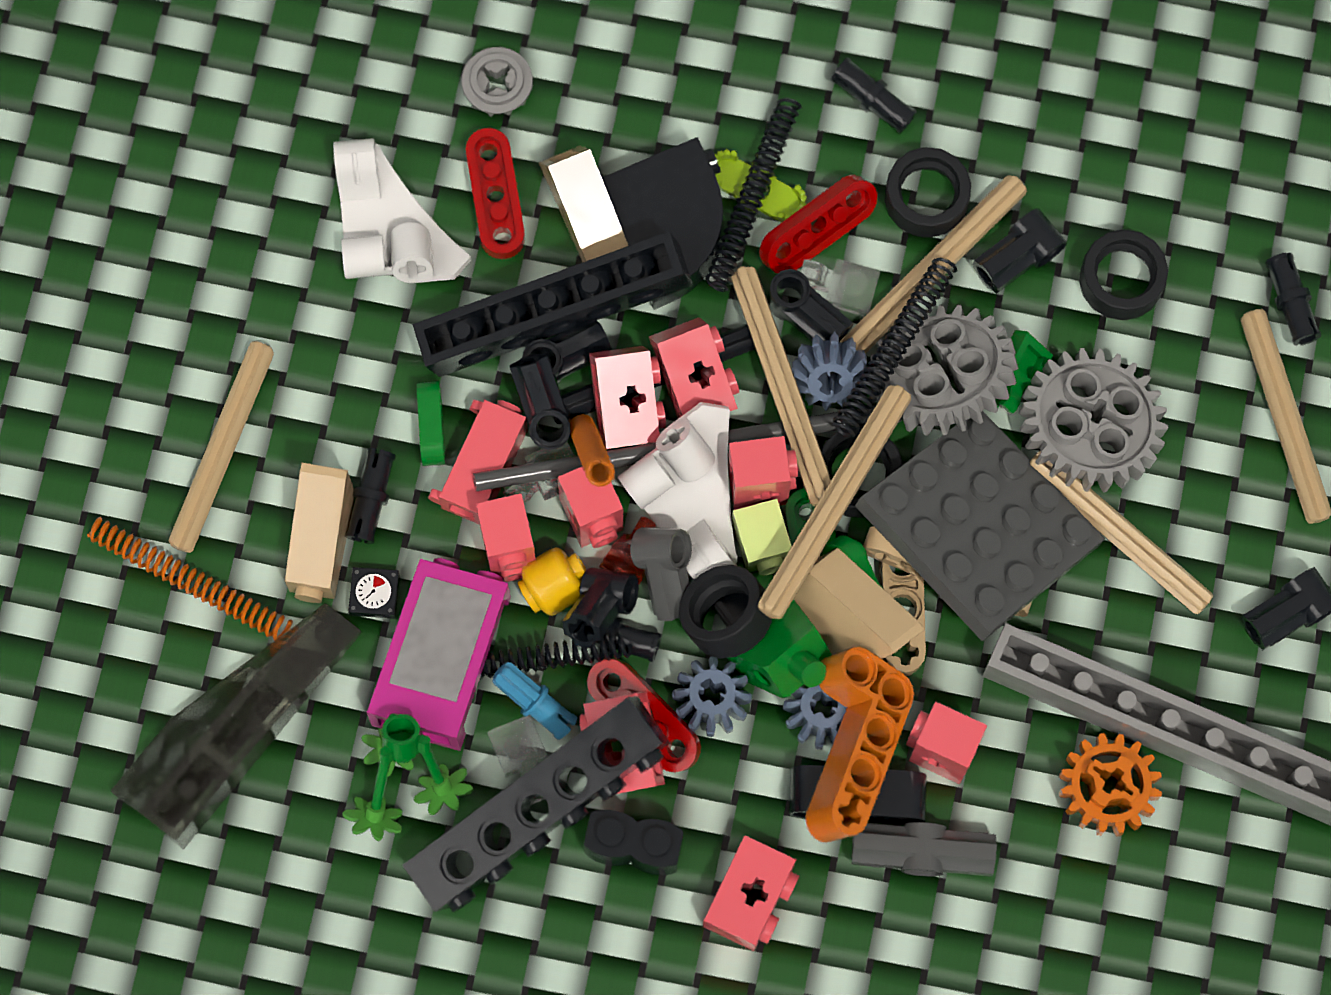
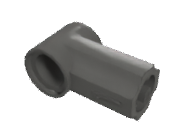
[630,527,692,621]

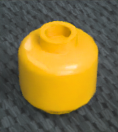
[517,547,587,616]

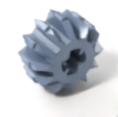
[792,331,869,412]
[672,656,752,737]
[783,685,847,750]

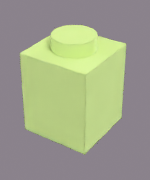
[732,499,792,575]

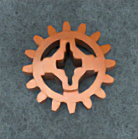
[1059,733,1162,837]

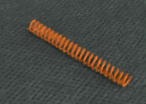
[570,414,615,487]
[87,517,293,641]

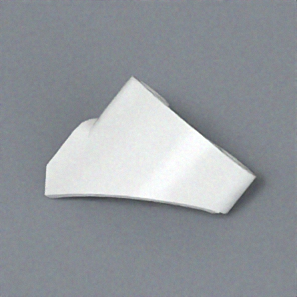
[618,402,737,580]

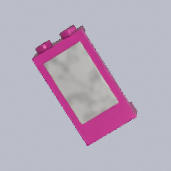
[367,558,511,751]

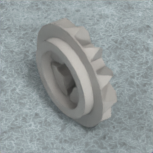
[462,47,532,117]

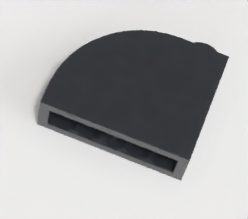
[601,137,724,310]

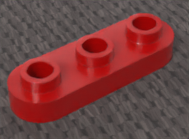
[466,128,525,259]
[759,175,877,274]
[587,659,701,772]

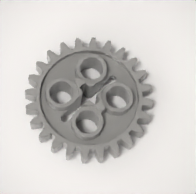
[869,305,1018,436]
[1019,348,1168,492]

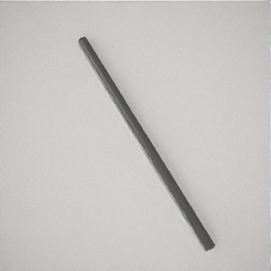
[473,391,962,492]

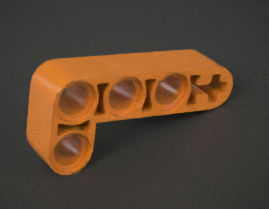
[806,647,914,843]

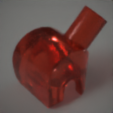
[598,517,656,584]

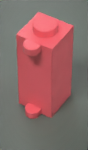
[428,399,528,525]

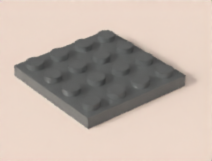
[855,411,1105,641]

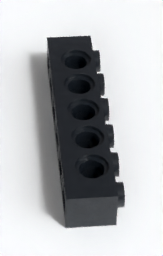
[412,231,693,377]
[402,697,671,913]

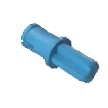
[492,662,577,740]

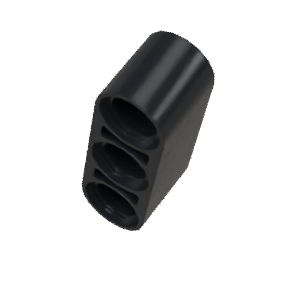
[789,765,927,824]

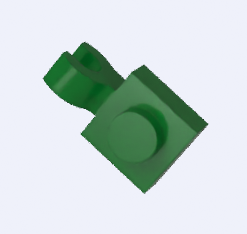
[995,330,1053,414]

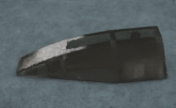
[110,603,362,850]

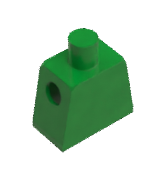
[727,599,832,698]

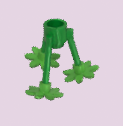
[342,714,473,841]

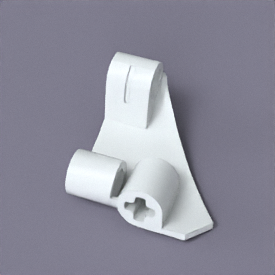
[333,138,471,283]

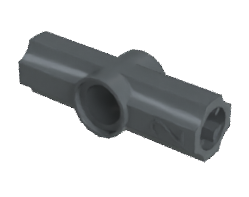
[851,822,997,876]

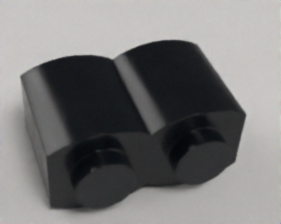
[584,809,684,875]

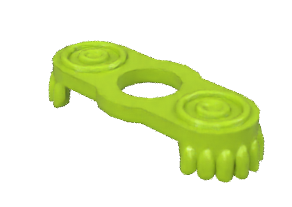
[714,150,807,222]

